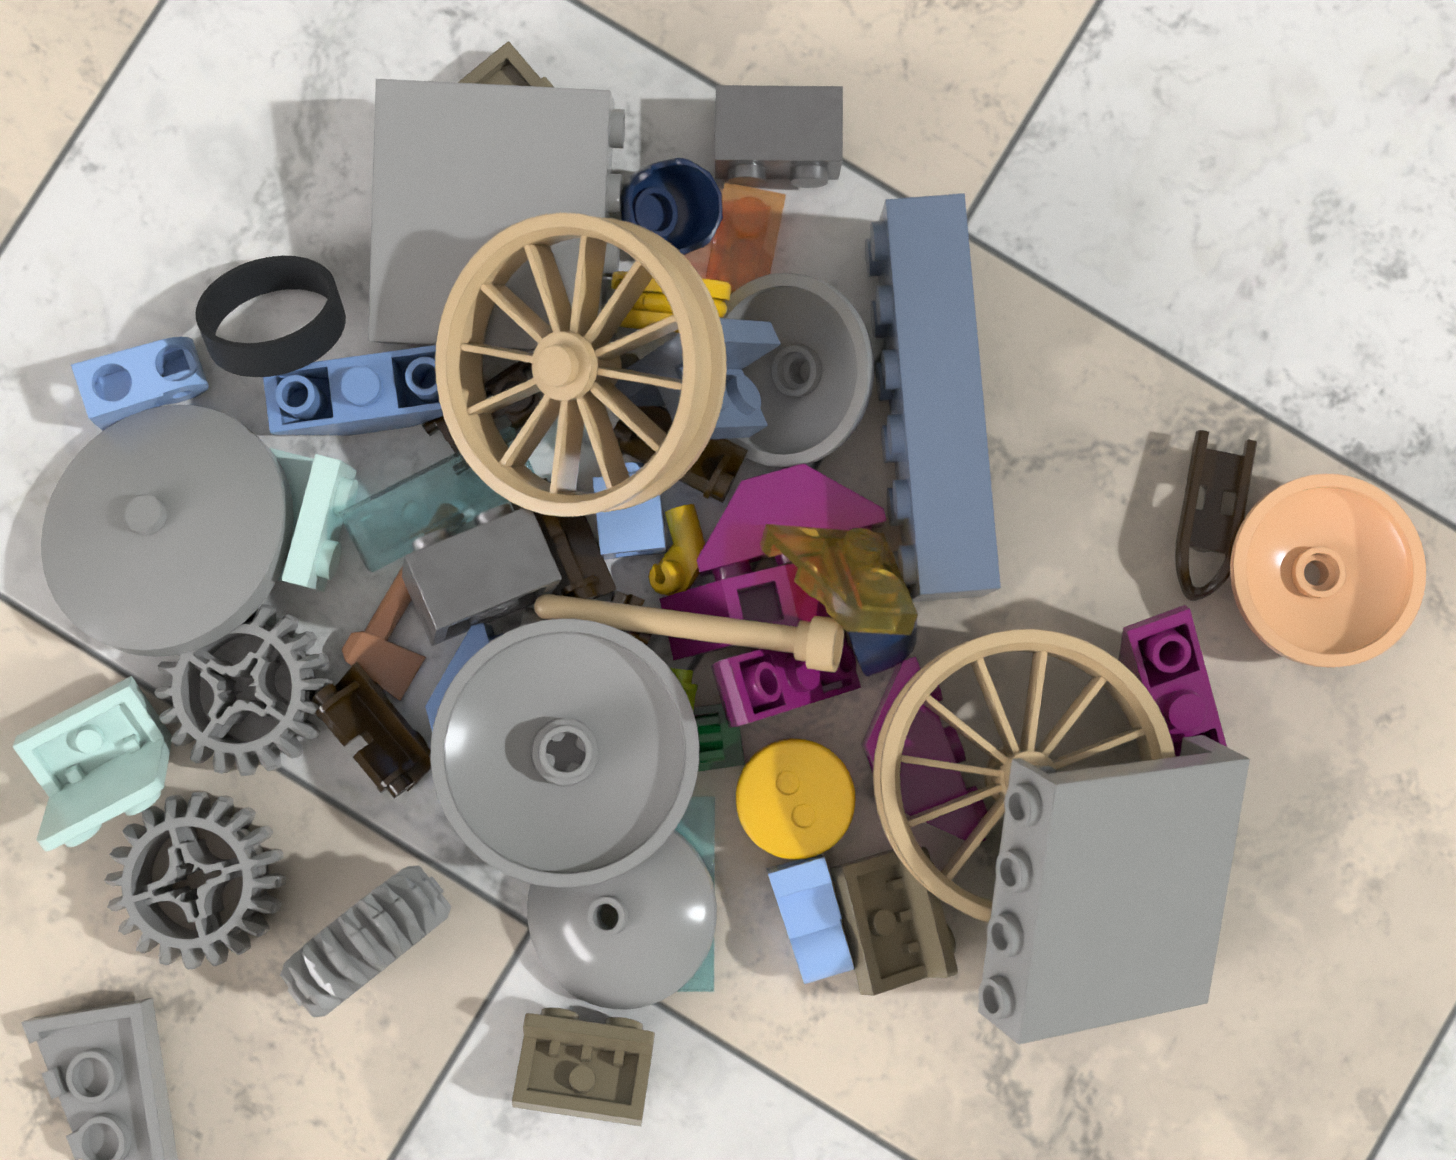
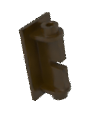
[613,406,748,503]
[510,478,617,600]
[312,662,431,799]

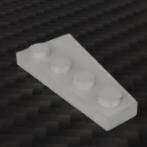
[21,998,178,1160]

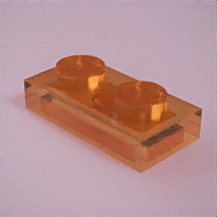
[705,182,786,302]

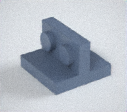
[614,318,781,439]

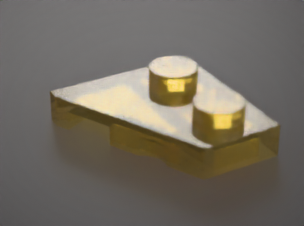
[760,524,918,635]

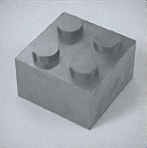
[402,503,562,646]

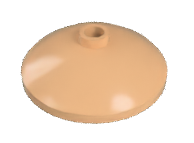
[1230,474,1426,668]

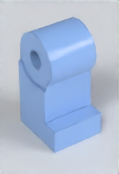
[71,337,209,431]
[766,854,854,985]

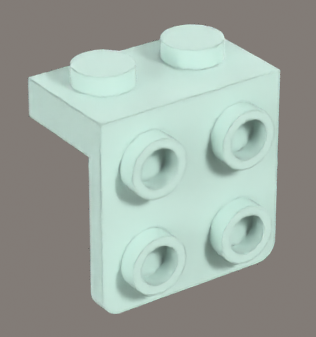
[270,448,358,592]
[12,676,173,851]

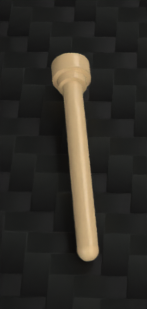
[534,594,844,672]

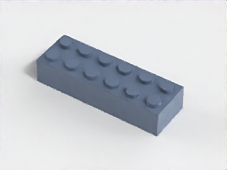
[865,193,1001,602]

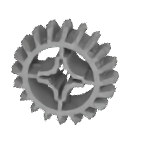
[154,604,334,776]
[104,792,286,969]
[280,865,451,1017]

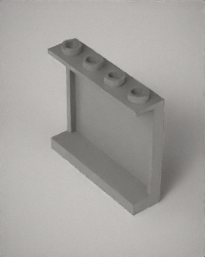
[368,79,625,350]
[978,735,1250,1045]

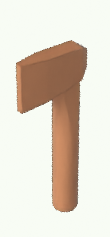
[342,502,461,701]

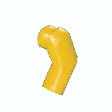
[648,504,705,596]

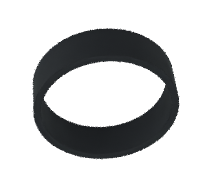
[195,256,346,377]

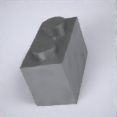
[715,85,843,188]

